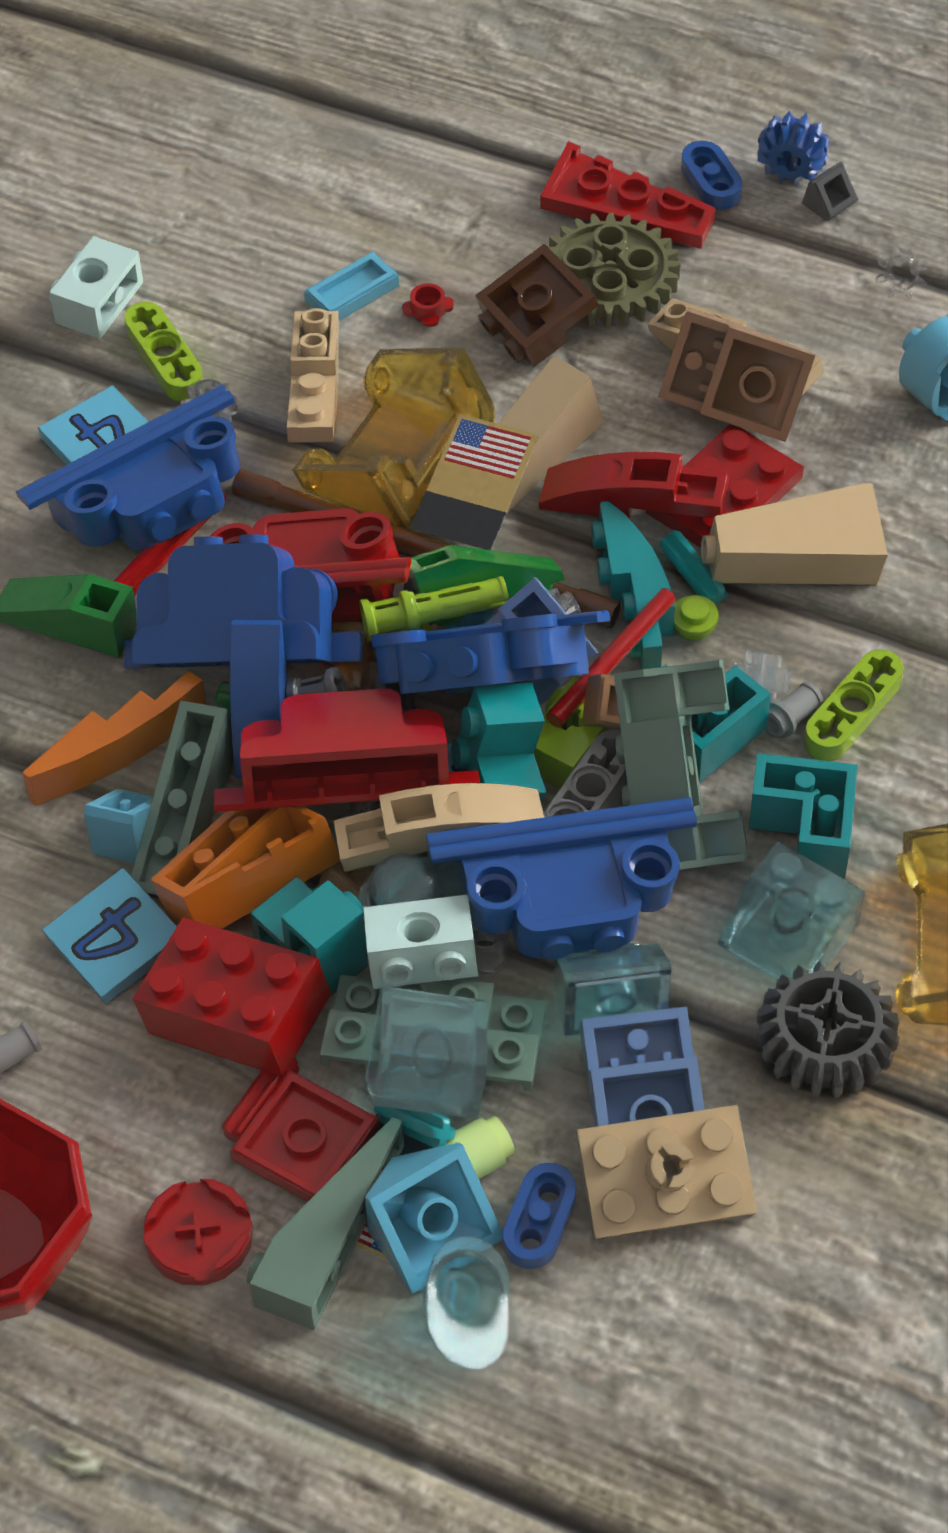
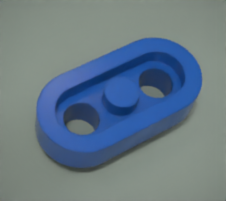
[681,141,742,210]
[503,1163,577,1269]

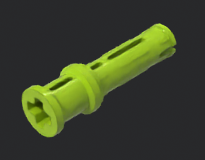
[359,576,509,642]

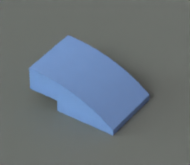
[579,1007,705,1127]

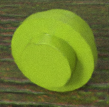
[674,595,719,640]

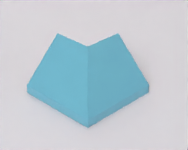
[365,1142,503,1294]

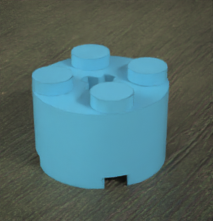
[899,315,948,421]

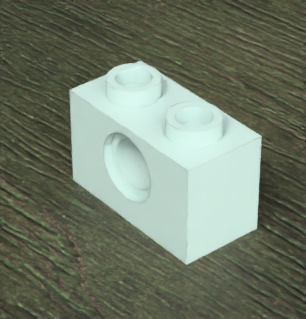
[49,236,143,339]
[363,895,478,989]

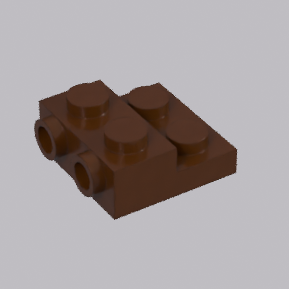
[475,243,599,368]

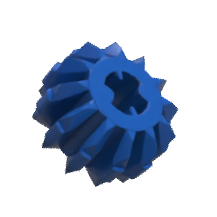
[757,111,829,186]

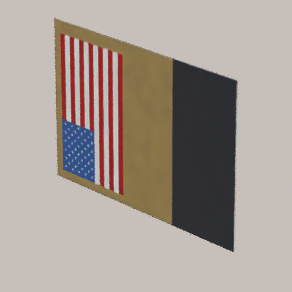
[410,414,539,550]

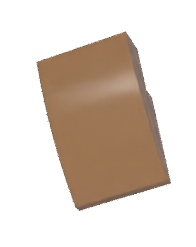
[658,307,816,442]

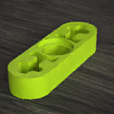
[124,302,204,402]
[804,649,904,761]

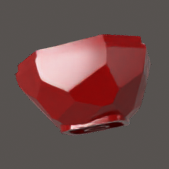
[0,1099,92,1321]

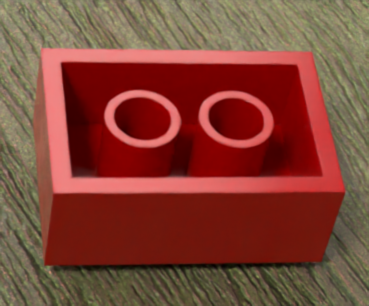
[132,917,331,1077]

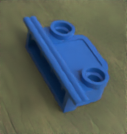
[16,384,241,551]
[124,534,363,669]
[371,610,610,694]
[426,797,697,960]

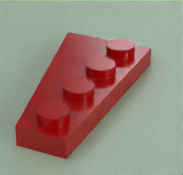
[540,141,715,249]

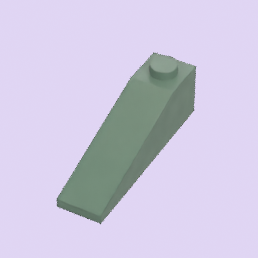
[131,700,234,897]
[247,1117,404,1330]

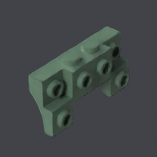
[613,660,749,870]
[320,975,546,1092]

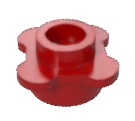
[402,283,454,327]

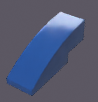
[230,620,287,779]

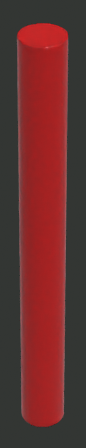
[546,588,676,728]

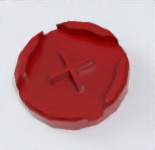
[143,1179,253,1286]

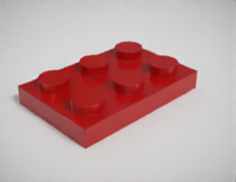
[645,424,804,548]

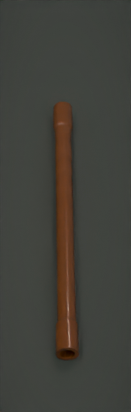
[232,469,621,628]

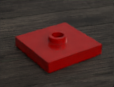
[230,1069,380,1202]

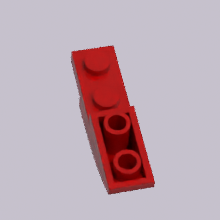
[538,452,729,519]

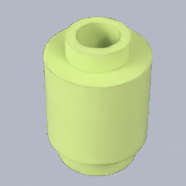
[446,1116,515,1179]

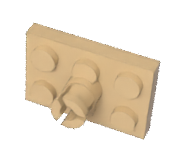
[576,1105,757,1240]

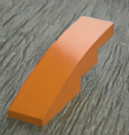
[22,670,207,806]

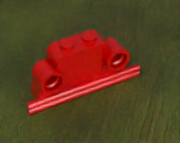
[210,508,412,623]
[214,689,480,812]

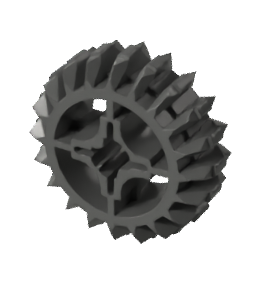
[756,960,900,1100]

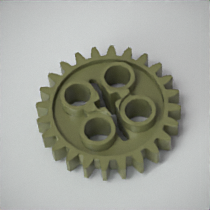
[548,213,680,328]

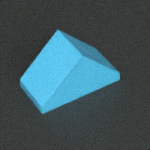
[84,788,153,863]

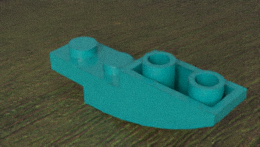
[591,501,675,670]

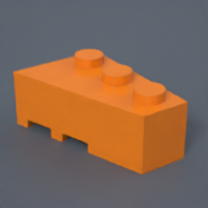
[150,806,340,929]

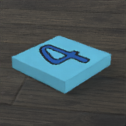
[38,385,148,465]
[42,868,177,1005]

